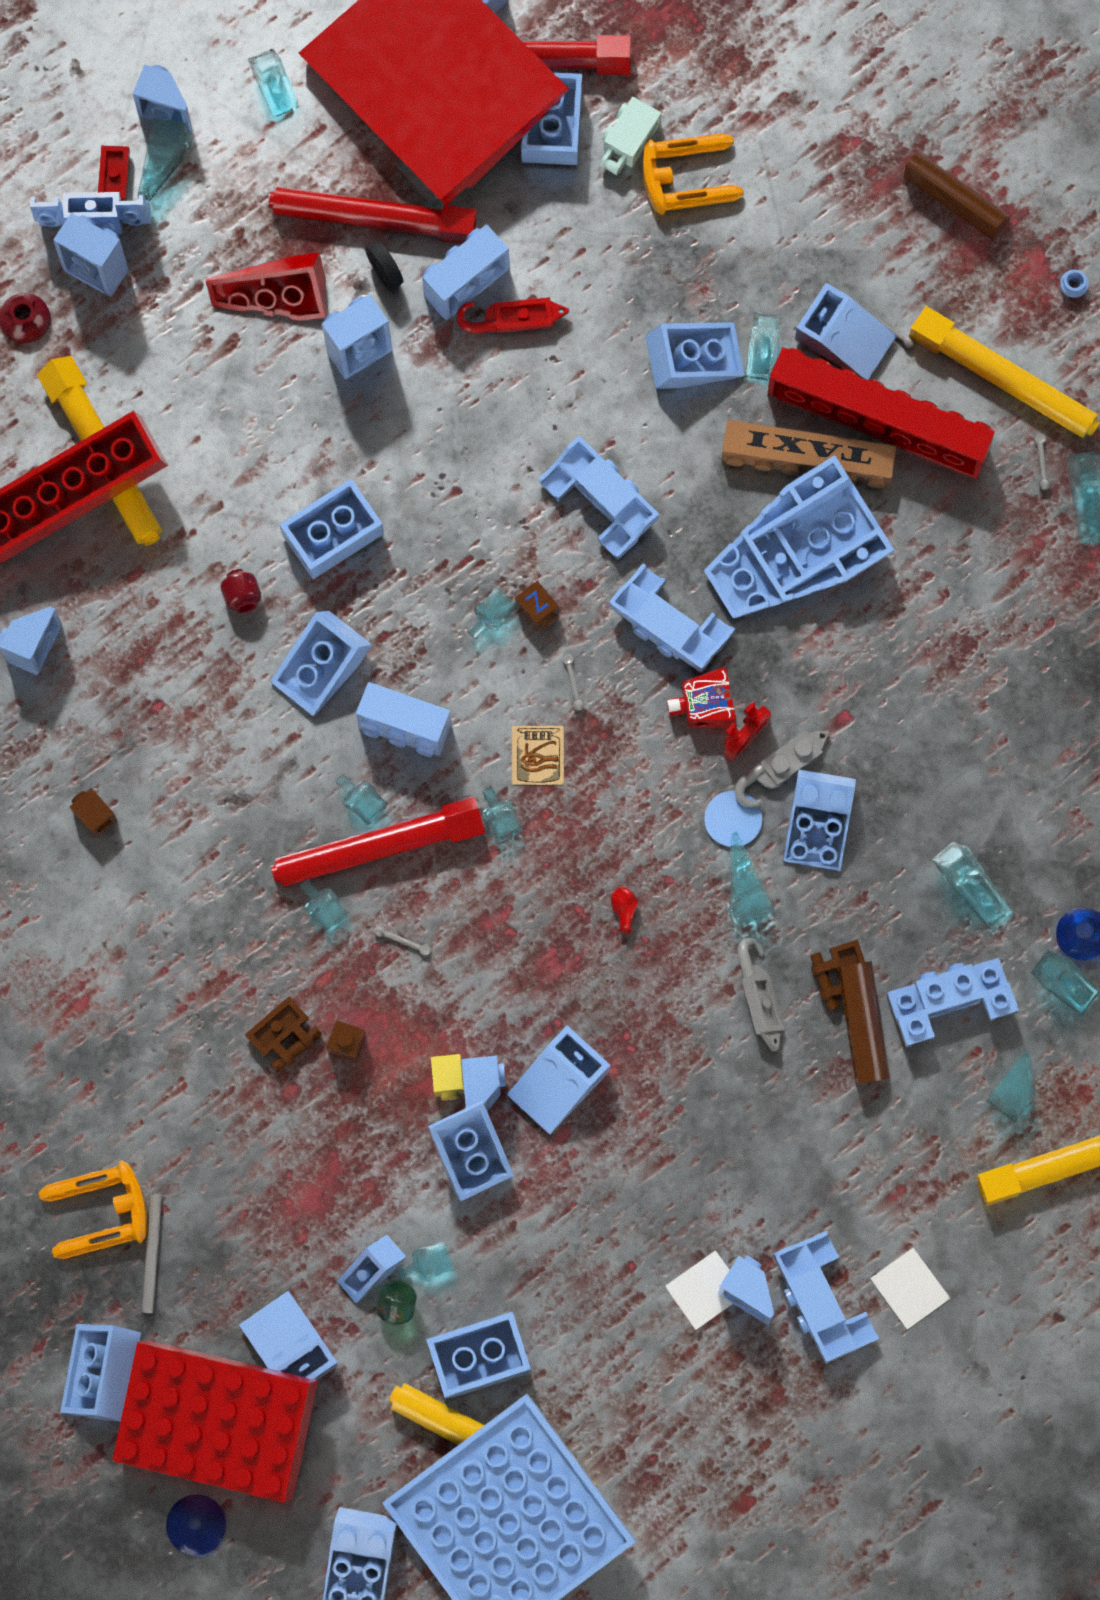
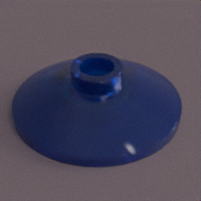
[166,1494,227,1556]

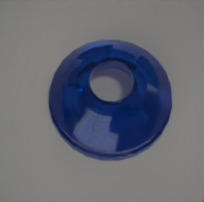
[1056,907,1100,961]

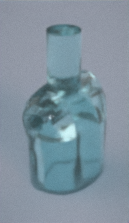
[468,588,518,639]
[336,774,388,825]
[482,787,524,842]
[300,880,350,932]
[396,1241,454,1283]

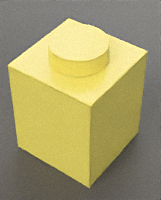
[431,1054,464,1101]

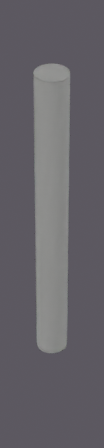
[142,1194,162,1314]

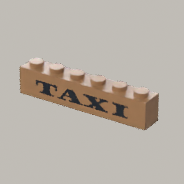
[721,419,897,489]

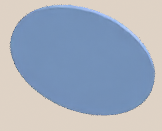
[704,791,762,847]

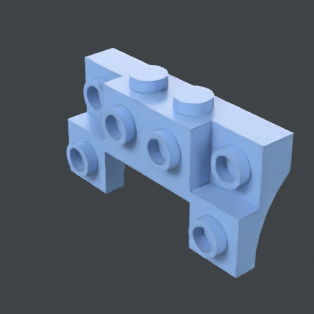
[30,192,151,234]
[538,436,659,560]
[609,564,735,673]
[886,958,1019,1047]
[773,1231,879,1364]

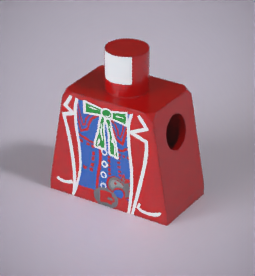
[667,667,736,728]

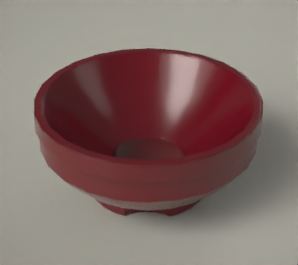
[0,293,51,344]

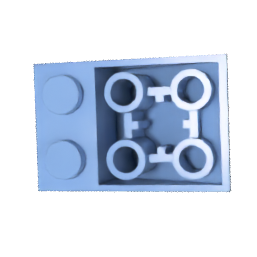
[795,283,896,380]
[783,770,856,871]
[507,1026,610,1135]
[239,1291,339,1380]
[322,1507,397,1600]

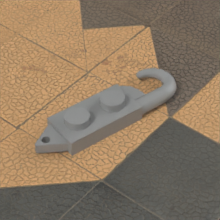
[735,730,829,808]
[737,938,784,1052]

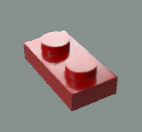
[98,145,130,201]

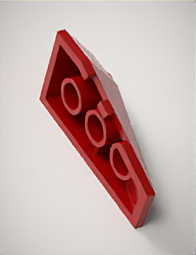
[205,252,327,321]

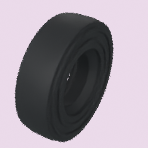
[365,240,404,290]

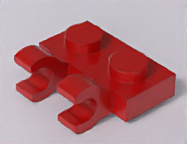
[724,702,771,762]

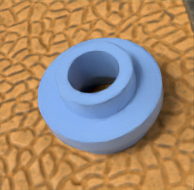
[1060,270,1089,298]

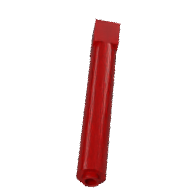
[522,35,631,75]
[269,187,477,244]
[271,797,485,887]

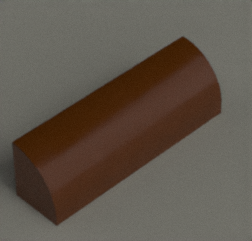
[903,152,1011,241]
[837,961,890,1084]

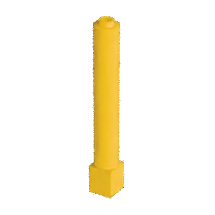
[909,306,1100,439]
[37,356,162,546]
[975,1135,1100,1207]
[388,1383,596,1485]

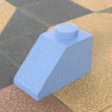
[337,1235,406,1303]

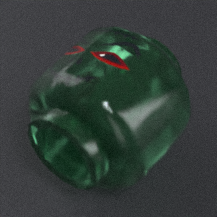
[376,1280,417,1325]

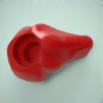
[610,887,638,934]

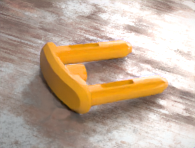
[642,133,744,215]
[38,1160,148,1259]

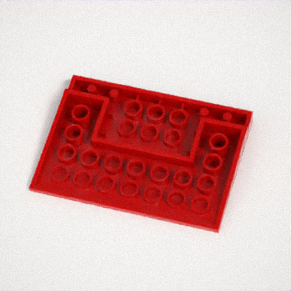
[298,0,570,206]

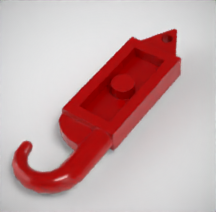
[456,297,569,334]

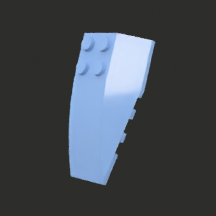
[704,455,895,619]

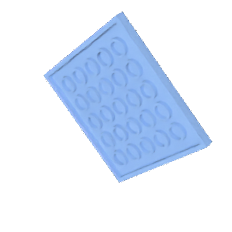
[382,1393,636,1600]

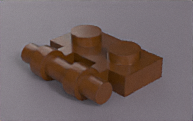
[810,939,865,1011]
[245,996,322,1073]

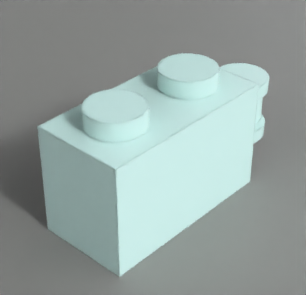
[600,97,661,176]

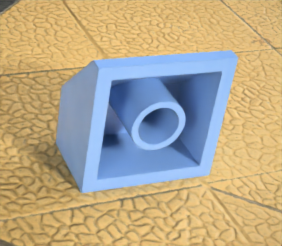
[133,64,192,133]
[0,607,62,675]
[461,1056,506,1111]
[718,1256,774,1326]

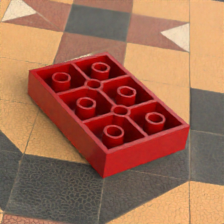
[112,1340,318,1503]

